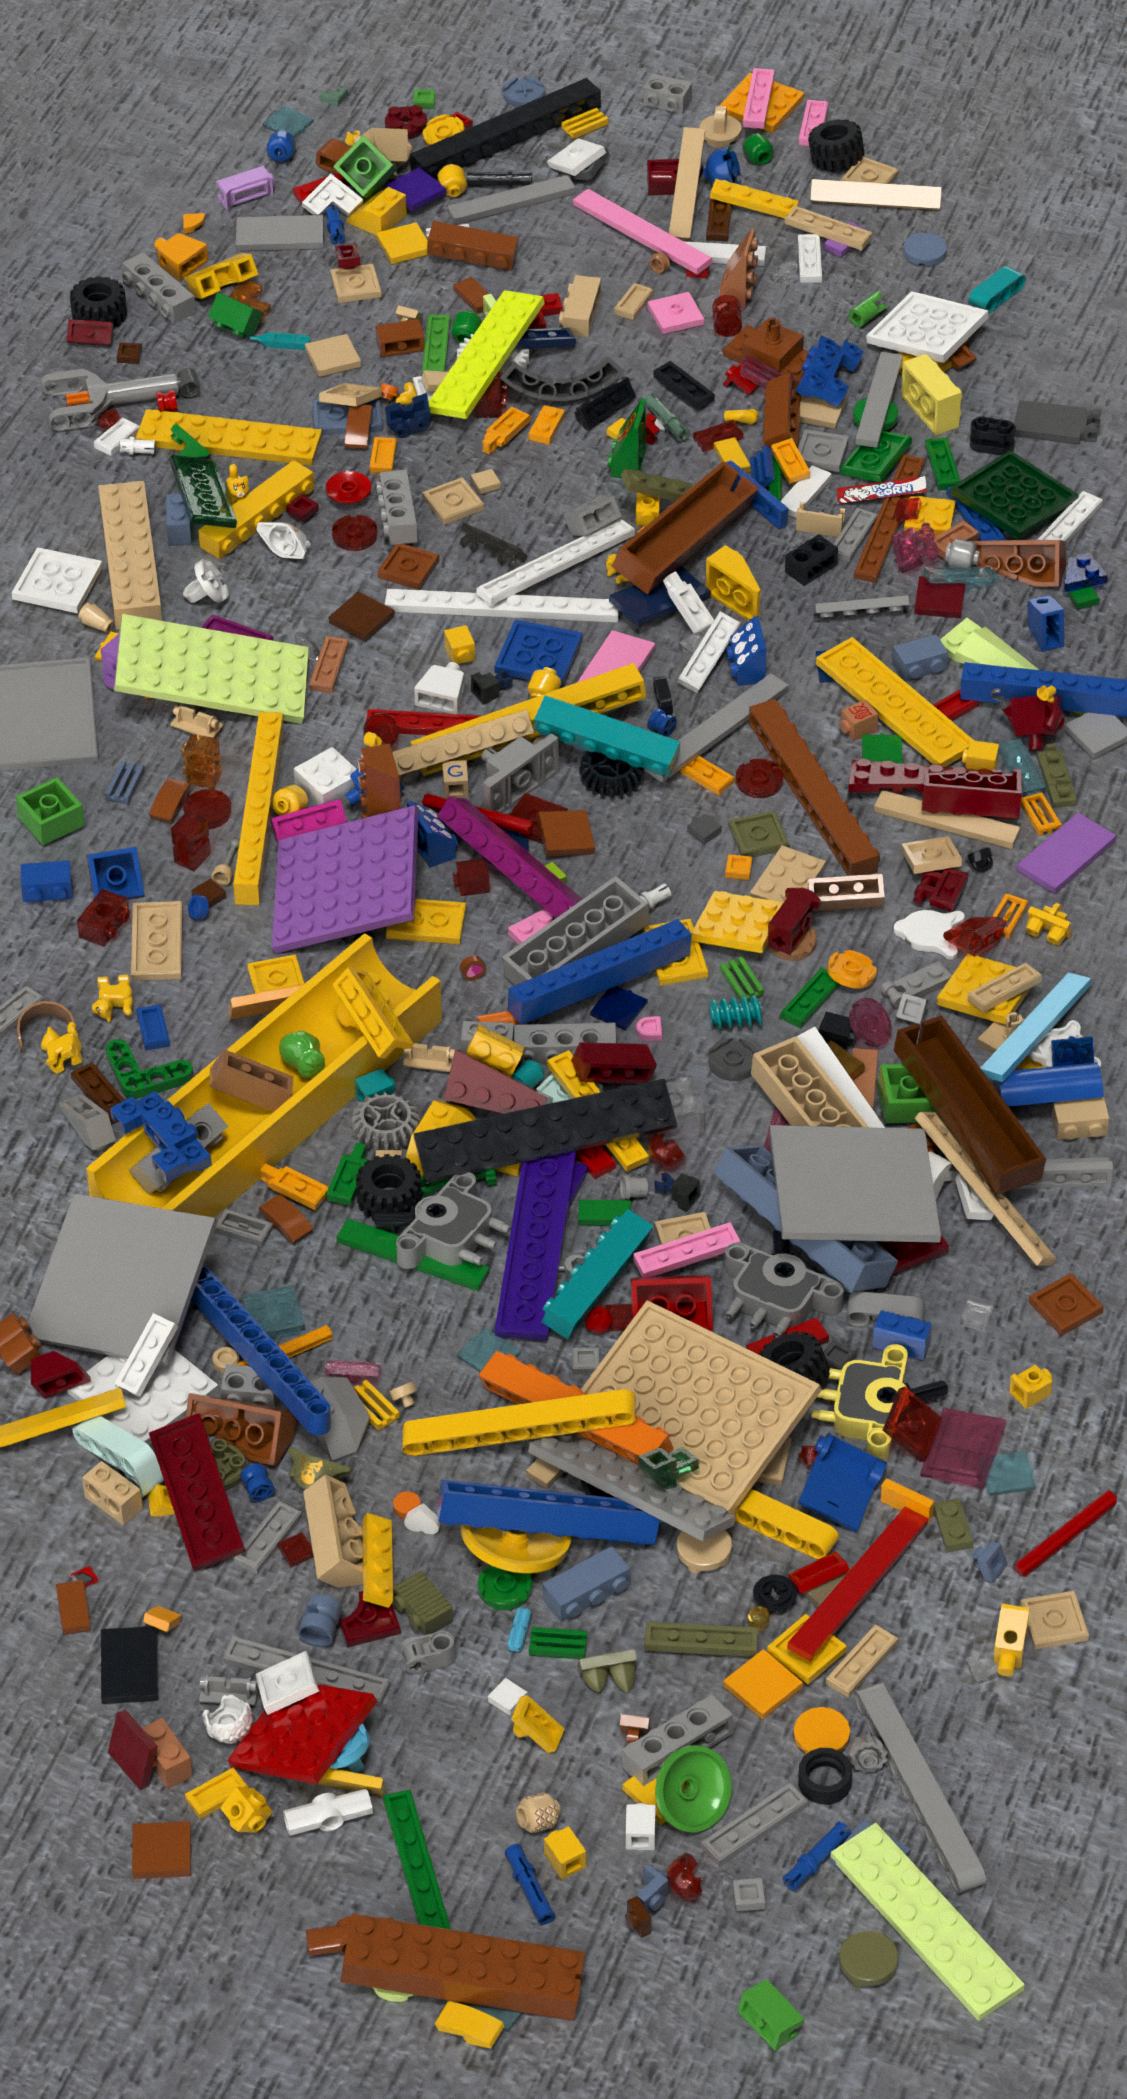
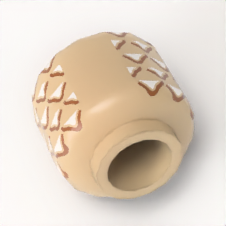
[516,1792,561,1833]

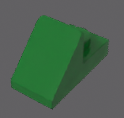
[170,423,210,459]

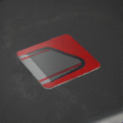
[70,1566,99,1588]

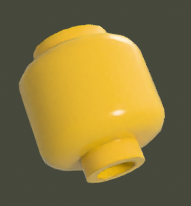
[438,164,467,197]
[527,667,562,699]
[272,785,308,816]

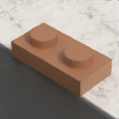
[929,520,979,559]

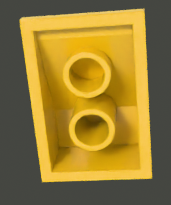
[706,545,761,621]

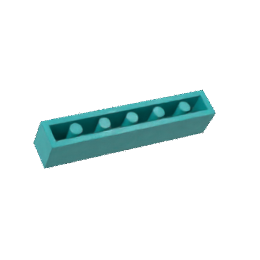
[534,695,680,777]
[542,1209,654,1340]

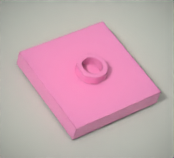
[647,292,704,334]

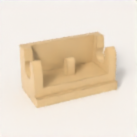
[796,502,846,537]

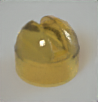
[747,1606,770,1631]

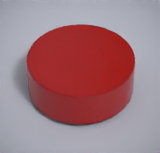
[585,1307,612,1334]

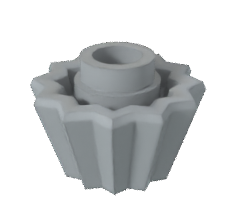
[849,1734,888,1773]

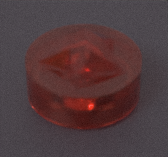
[97,409,120,428]

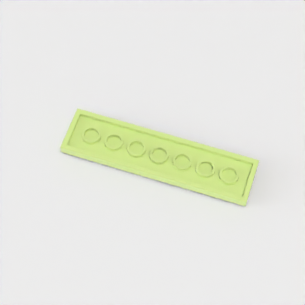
[830,1823,1025,2021]

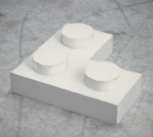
[302,174,363,217]

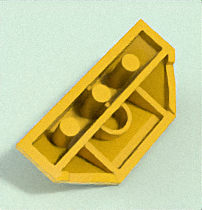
[406,1100,476,1177]

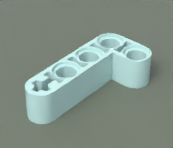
[72,1416,164,1498]

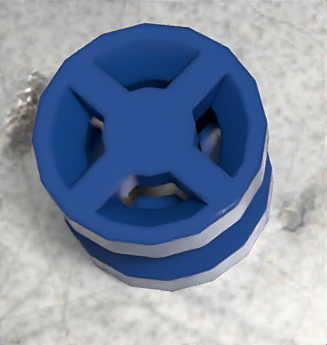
[647,708,677,737]

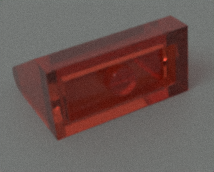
[943,917,1007,957]

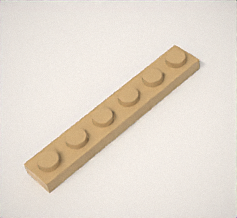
[392,710,534,775]

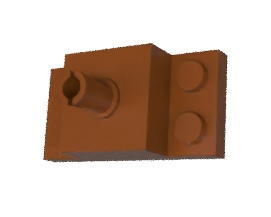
[723,318,808,383]

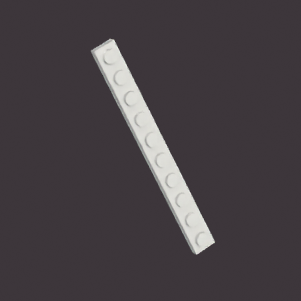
[385,589,619,623]

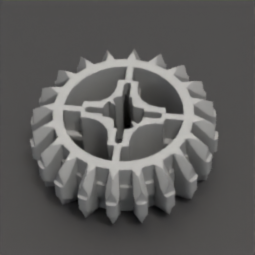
[351,1091,421,1151]

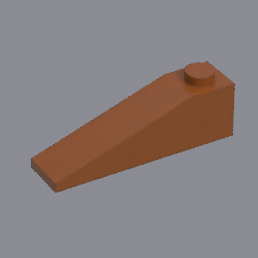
[971,540,1066,587]
[185,1393,296,1465]

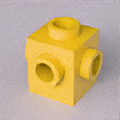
[220,1787,272,1833]

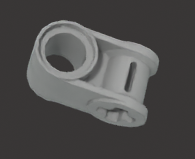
[400,1631,456,1674]

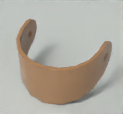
[17,1001,75,1050]

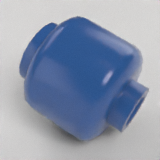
[266,130,296,162]

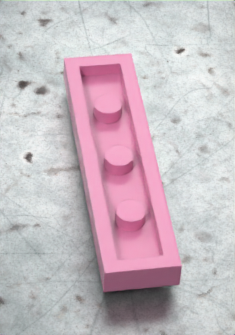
[743,68,775,129]
[633,1222,741,1277]

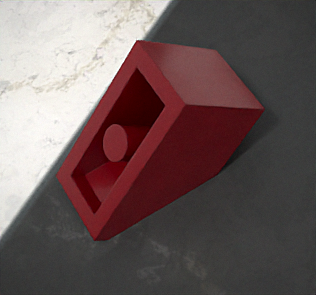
[31,1351,91,1399]

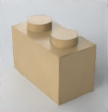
[1051,1097,1109,1140]

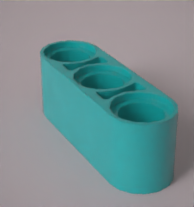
[968,266,1026,314]

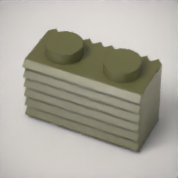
[393,1571,453,1635]

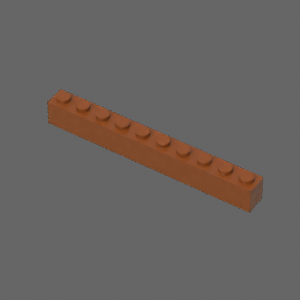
[749,699,880,876]

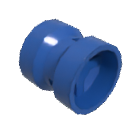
[240,1463,275,1502]

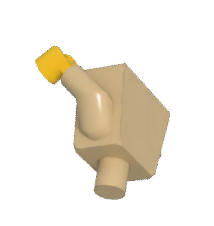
[345,128,413,179]

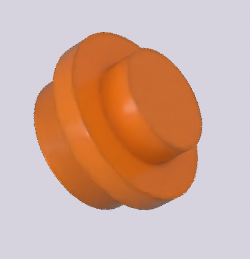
[380,383,399,400]

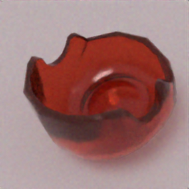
[363,713,399,746]
[648,1133,686,1169]
[666,1852,702,1900]

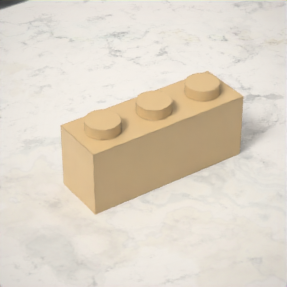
[559,275,601,337]

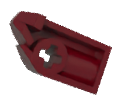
[647,159,703,196]
[768,888,821,955]

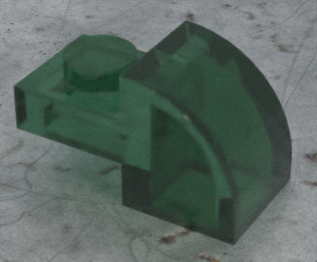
[638,1447,699,1489]

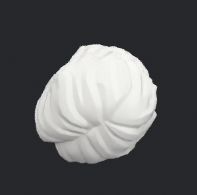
[202,1695,253,1744]

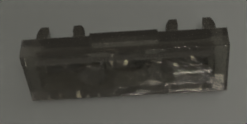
[459,523,528,570]

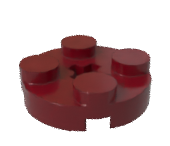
[385,105,427,139]

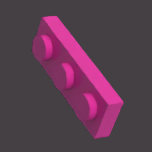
[270,799,347,842]

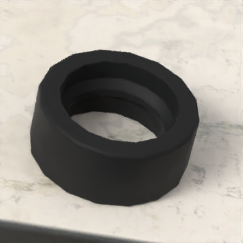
[798,1748,852,1804]

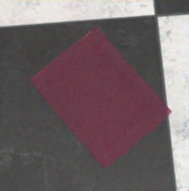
[920,1408,1006,1489]

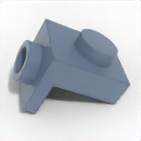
[636,1864,668,1913]

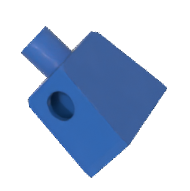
[1027,595,1064,652]

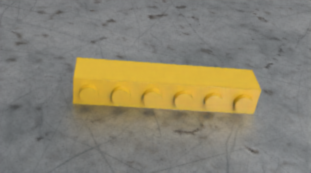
[198,460,314,559]

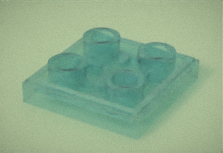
[241,1285,305,1337]

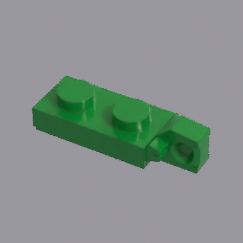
[326,1142,368,1206]

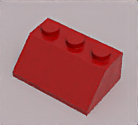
[630,1275,713,1331]

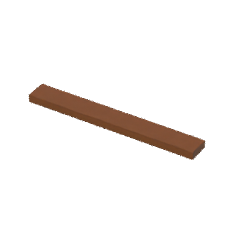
[854,454,925,583]

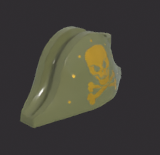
[288,1447,354,1490]

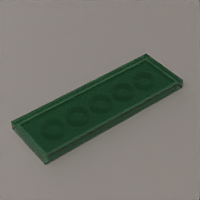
[170,455,237,528]

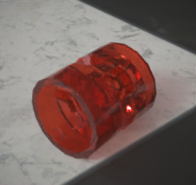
[712,295,742,337]

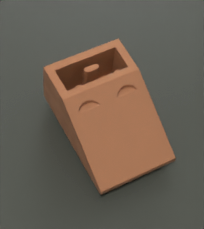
[719,228,758,308]

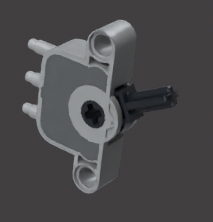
[374,1172,511,1269]
[725,1230,844,1338]

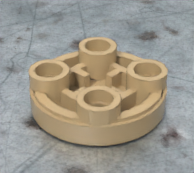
[677,1530,732,1573]

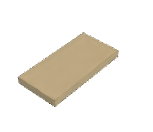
[131,901,183,981]

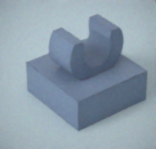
[972,1542,1007,1582]

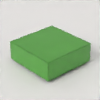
[413,90,435,109]

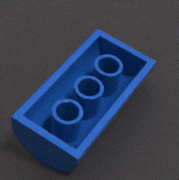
[993,1062,1104,1106]

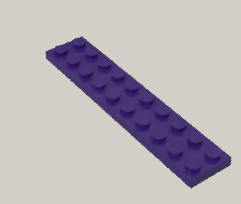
[495,1151,577,1341]

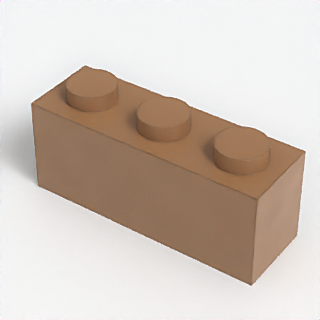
[808,874,884,911]
[209,1049,293,1112]

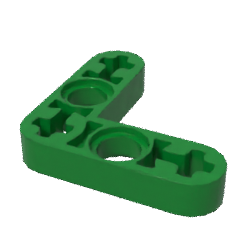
[106,1039,194,1099]

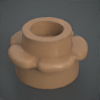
[649,252,670,273]

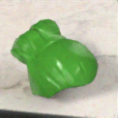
[279,1031,325,1078]

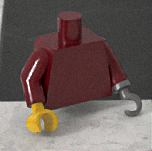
[991,685,1063,751]

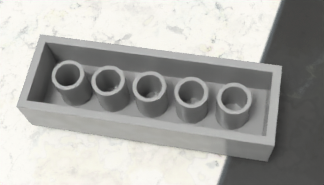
[502,876,650,985]

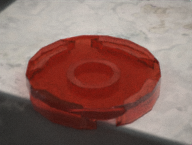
[332,514,378,551]
[736,759,783,798]
[183,789,232,829]

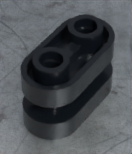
[969,416,1016,455]

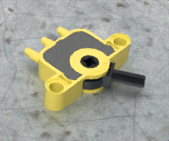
[811,1344,948,1461]

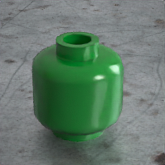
[743,133,774,165]
[451,310,482,343]

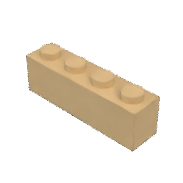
[303,1474,363,1588]

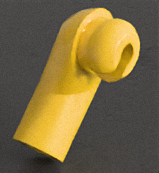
[395,382,417,405]
[724,409,759,425]

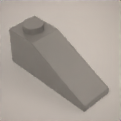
[58,1094,116,1150]

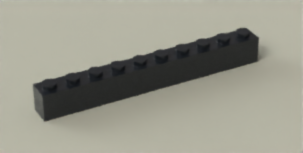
[410,78,601,179]

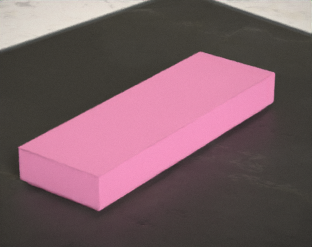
[799,100,828,146]

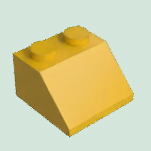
[346,187,407,235]

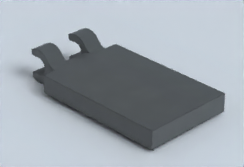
[1014,400,1101,444]

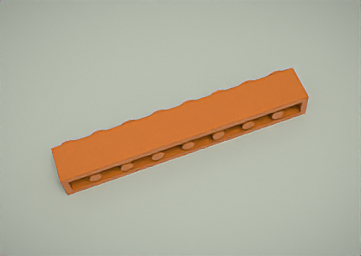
[478,1350,674,1473]

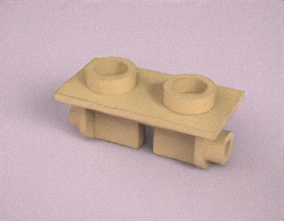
[170,704,224,741]
[403,1042,455,1072]

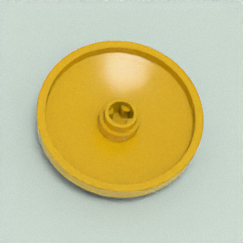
[461,1525,571,1573]

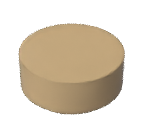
[212,1347,240,1373]

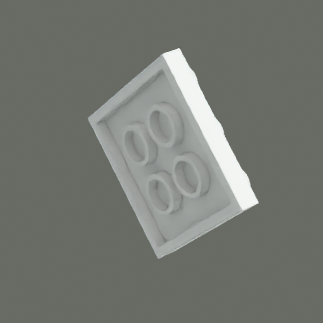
[12,547,103,613]

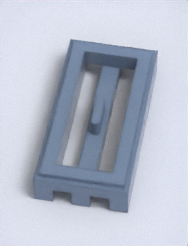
[105,761,144,804]

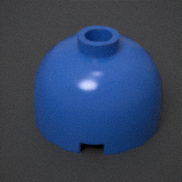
[703,146,741,186]

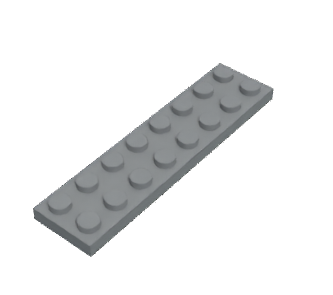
[528,1433,736,1541]

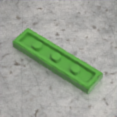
[422,314,450,374]

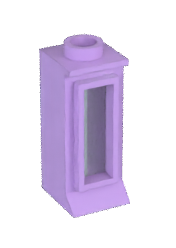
[216,166,275,211]

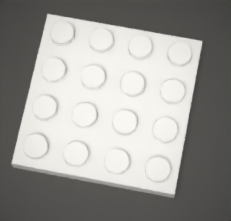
[866,291,989,363]
[67,1350,219,1445]

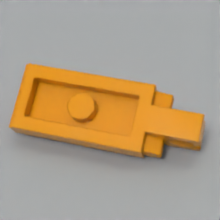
[482,407,531,455]
[260,1163,329,1211]

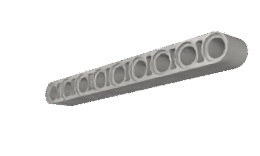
[854,1682,986,1893]

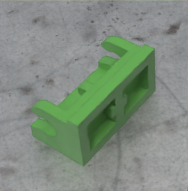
[737,1979,805,2051]

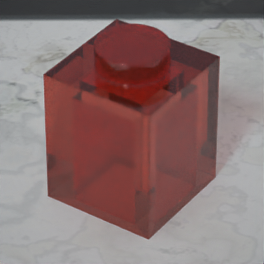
[452,858,490,896]

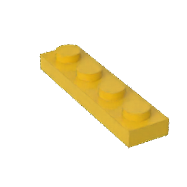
[710,179,799,219]
[362,1513,393,1608]

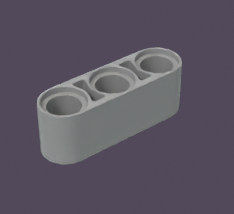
[846,1292,925,1329]

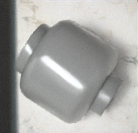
[945,539,980,571]

